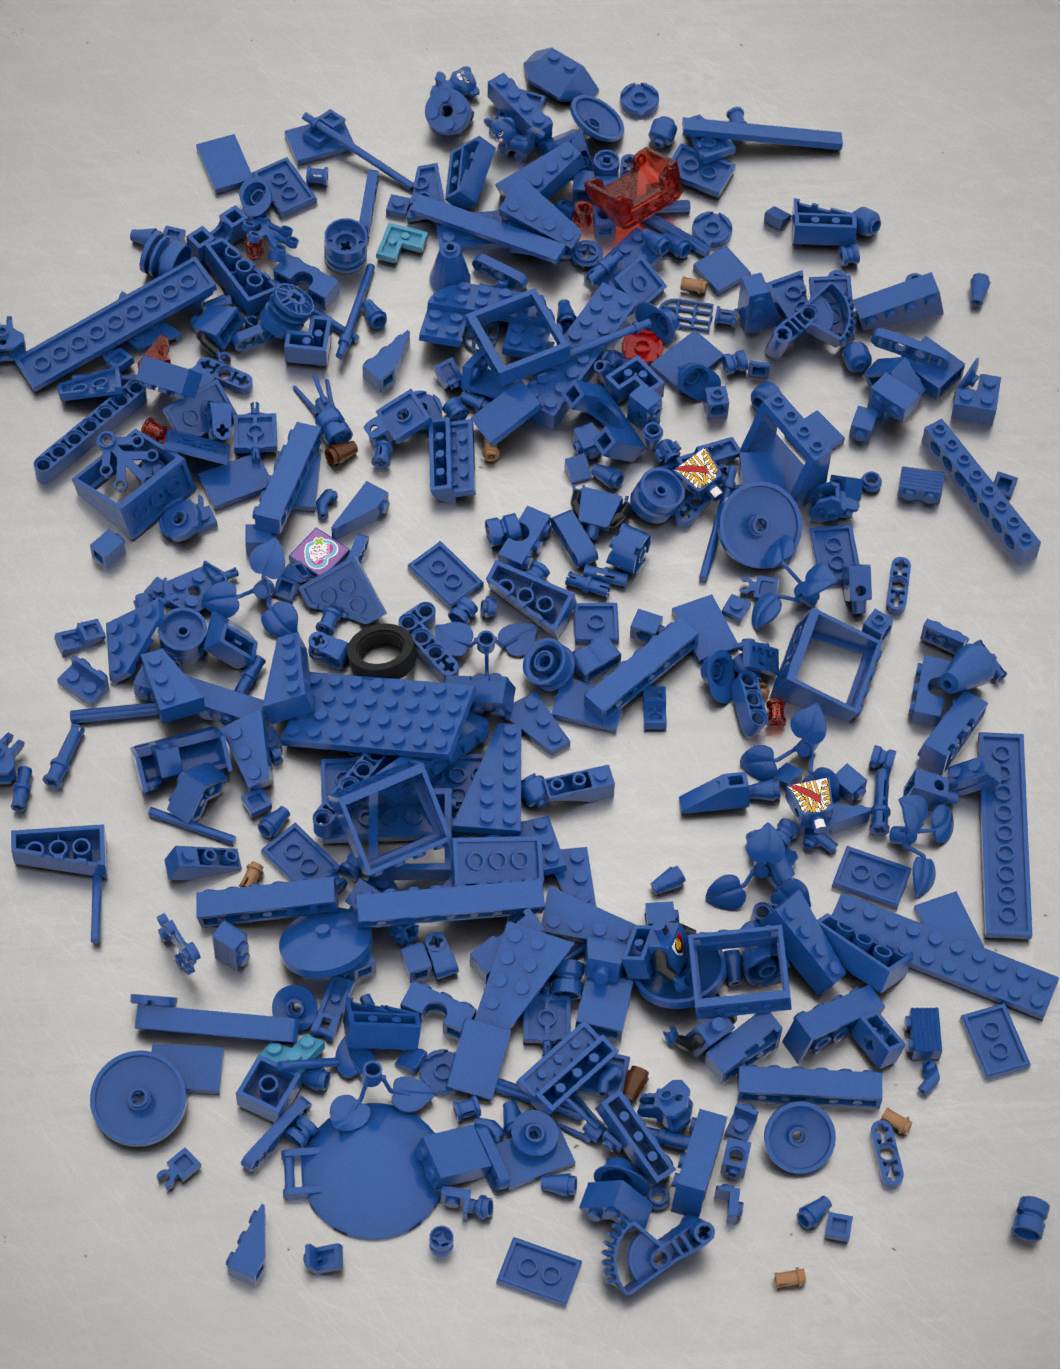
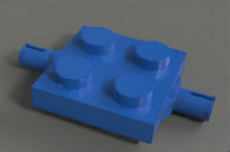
[234,402,278,464]
[523,980,571,1057]

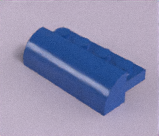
[429,417,476,502]
[516,1020,619,1115]

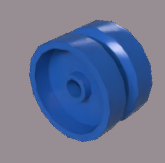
[630,467,685,524]
[158,607,207,665]

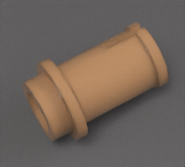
[680,276,707,295]
[482,436,499,461]
[239,861,264,887]
[880,1107,913,1135]
[774,1267,806,1289]

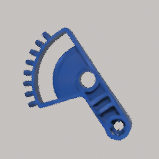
[765,282,856,359]
[601,1215,715,1295]

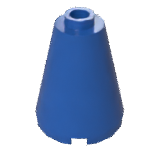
[429,241,471,292]
[940,643,996,694]
[740,921,790,986]

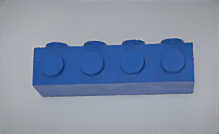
[487,72,553,147]
[595,1090,676,1188]

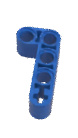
[398,602,459,683]

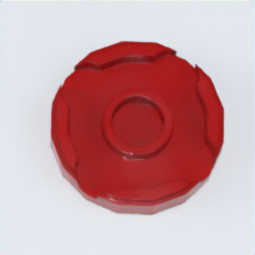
[621,329,663,366]

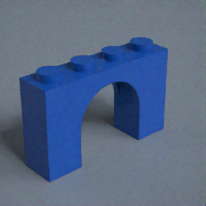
[561,379,647,462]

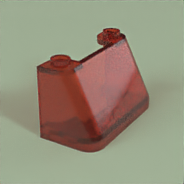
[584,146,682,230]

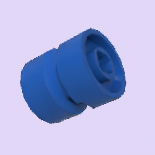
[593,150,620,177]
[315,408,353,446]
[485,513,522,547]
[551,959,585,1000]
[1011,1196,1050,1241]

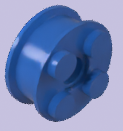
[425,88,472,136]
[523,638,575,691]

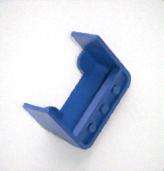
[130,726,233,793]

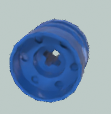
[324,218,368,274]
[139,232,192,277]
[259,283,314,339]

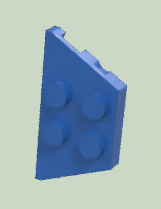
[118,291,182,354]

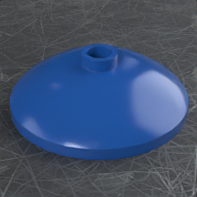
[570,95,624,142]
[764,1101,836,1174]

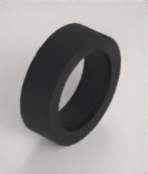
[347,623,416,679]

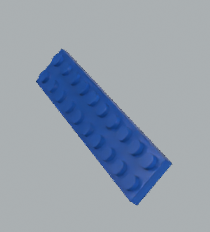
[13,256,217,392]
[978,732,1033,939]
[832,892,1060,1020]

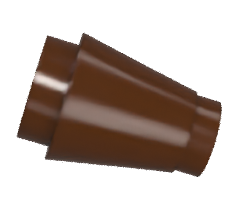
[325,441,358,465]
[623,1066,649,1103]

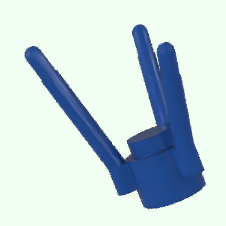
[293,374,336,416]
[558,1092,608,1144]

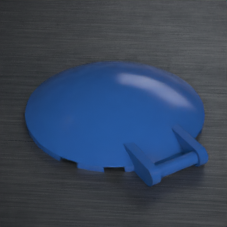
[281,1103,442,1240]

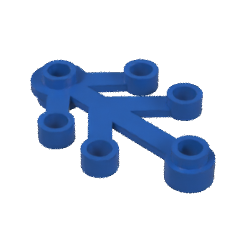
[241,213,299,262]
[96,431,160,493]
[157,913,201,976]

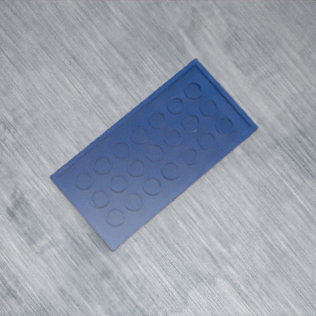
[280,672,477,760]
[321,754,506,843]

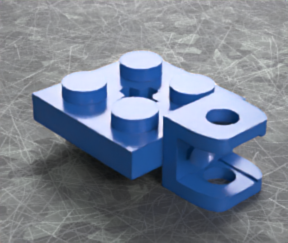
[364,389,433,447]

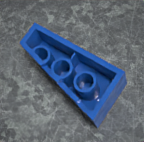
[486,560,577,640]
[917,690,988,776]
[11,824,108,878]

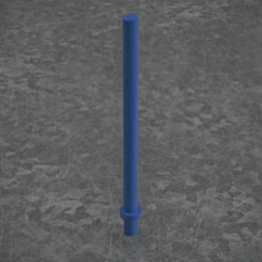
[302,112,414,190]
[570,319,652,358]

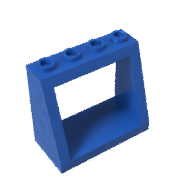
[740,391,832,508]
[72,428,196,540]
[770,607,882,722]
[328,760,452,877]

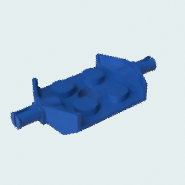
[160,561,239,612]

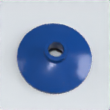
[954,357,980,393]
[272,985,318,1032]
[511,1110,559,1157]

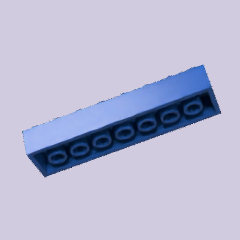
[527,282,639,431]

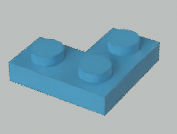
[376,223,428,264]
[260,1034,325,1074]

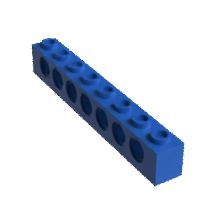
[922,419,1041,565]

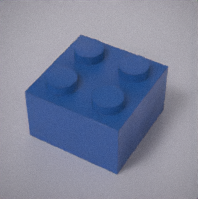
[236,1054,302,1123]

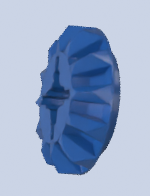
[571,240,603,268]

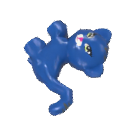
[430,66,480,122]
[484,116,545,163]

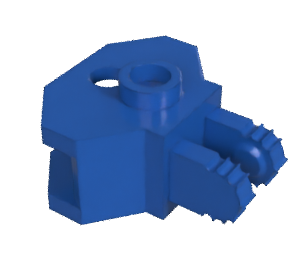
[0,316,26,362]
[809,481,860,523]
[0,732,25,784]
[637,1080,693,1132]

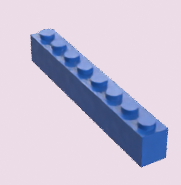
[355,878,545,929]

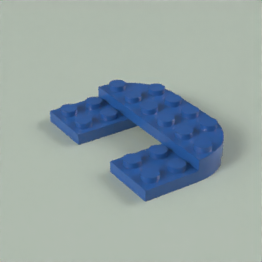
[419,282,550,358]

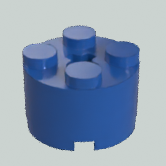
[606,523,652,574]

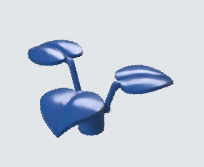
[752,535,838,631]
[201,538,298,637]
[434,622,537,681]
[740,703,840,803]
[889,795,954,898]
[705,822,811,911]
[329,1036,435,1132]

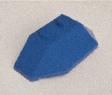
[524,47,599,102]

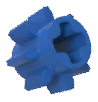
[654,439,682,465]
[390,924,419,945]

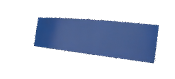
[657,437,742,473]

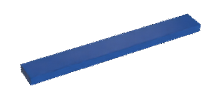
[682,117,843,150]
[410,194,566,264]

